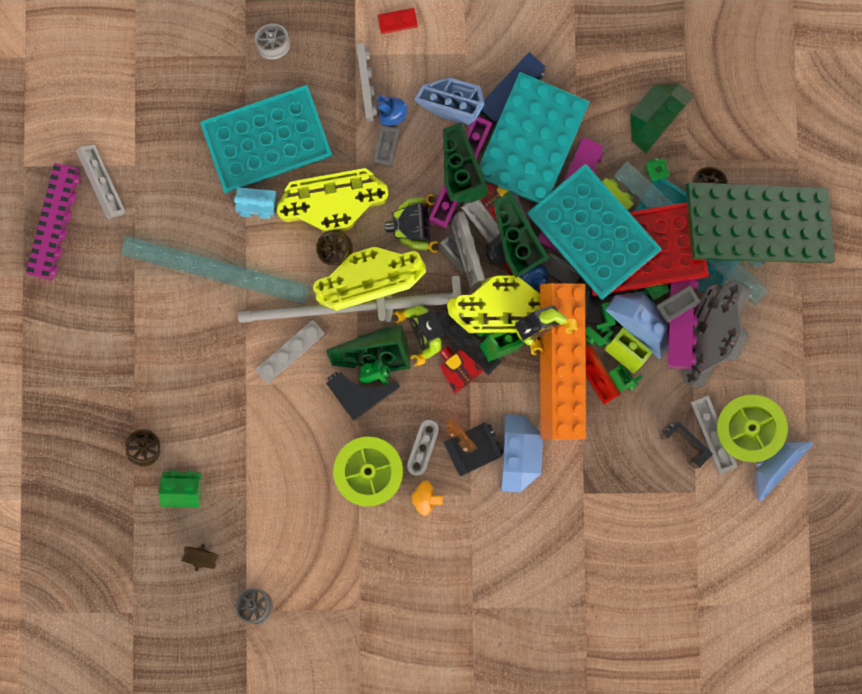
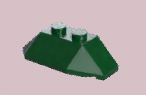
[630,84,694,153]

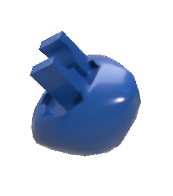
[376,94,407,126]
[520,265,548,294]

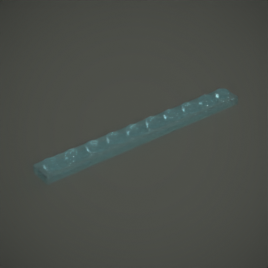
[614,161,769,305]
[121,236,310,305]

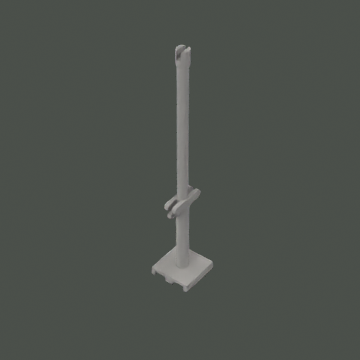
[238,276,464,323]

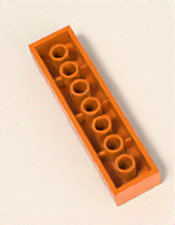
[540,283,586,440]

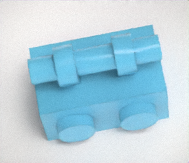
[234,187,277,219]

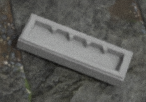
[460,200,500,244]

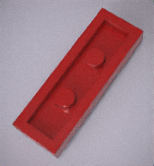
[585,345,621,404]

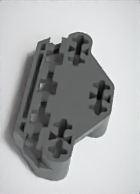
[681,280,751,388]

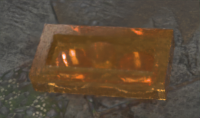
[446,419,477,453]

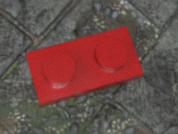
[378,8,418,35]

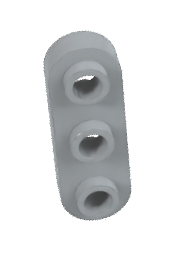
[407,420,439,476]

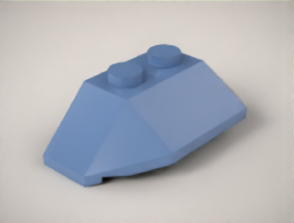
[414,78,484,126]
[606,292,669,359]
[501,414,543,492]
[754,442,813,501]

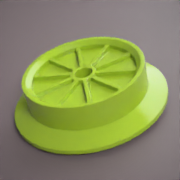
[717,395,788,462]
[333,437,403,507]

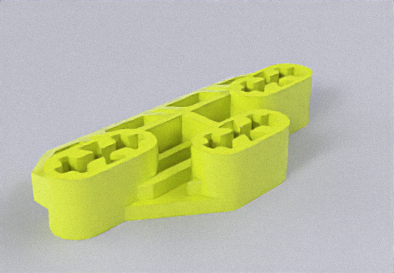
[276,168,389,233]
[313,247,426,311]
[447,276,540,333]

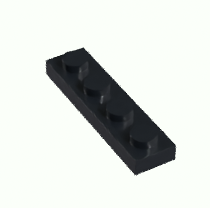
[438,309,501,376]

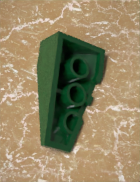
[443,123,489,203]
[493,192,549,278]
[326,325,411,372]

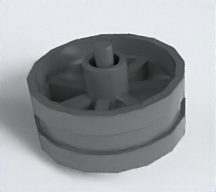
[235,588,273,625]

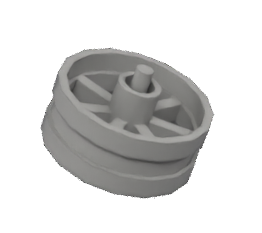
[254,23,291,59]

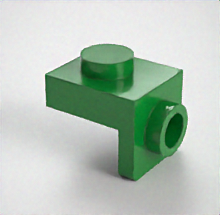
[644,158,670,182]
[595,302,616,333]
[585,326,613,348]
[359,359,391,385]
[608,364,643,392]

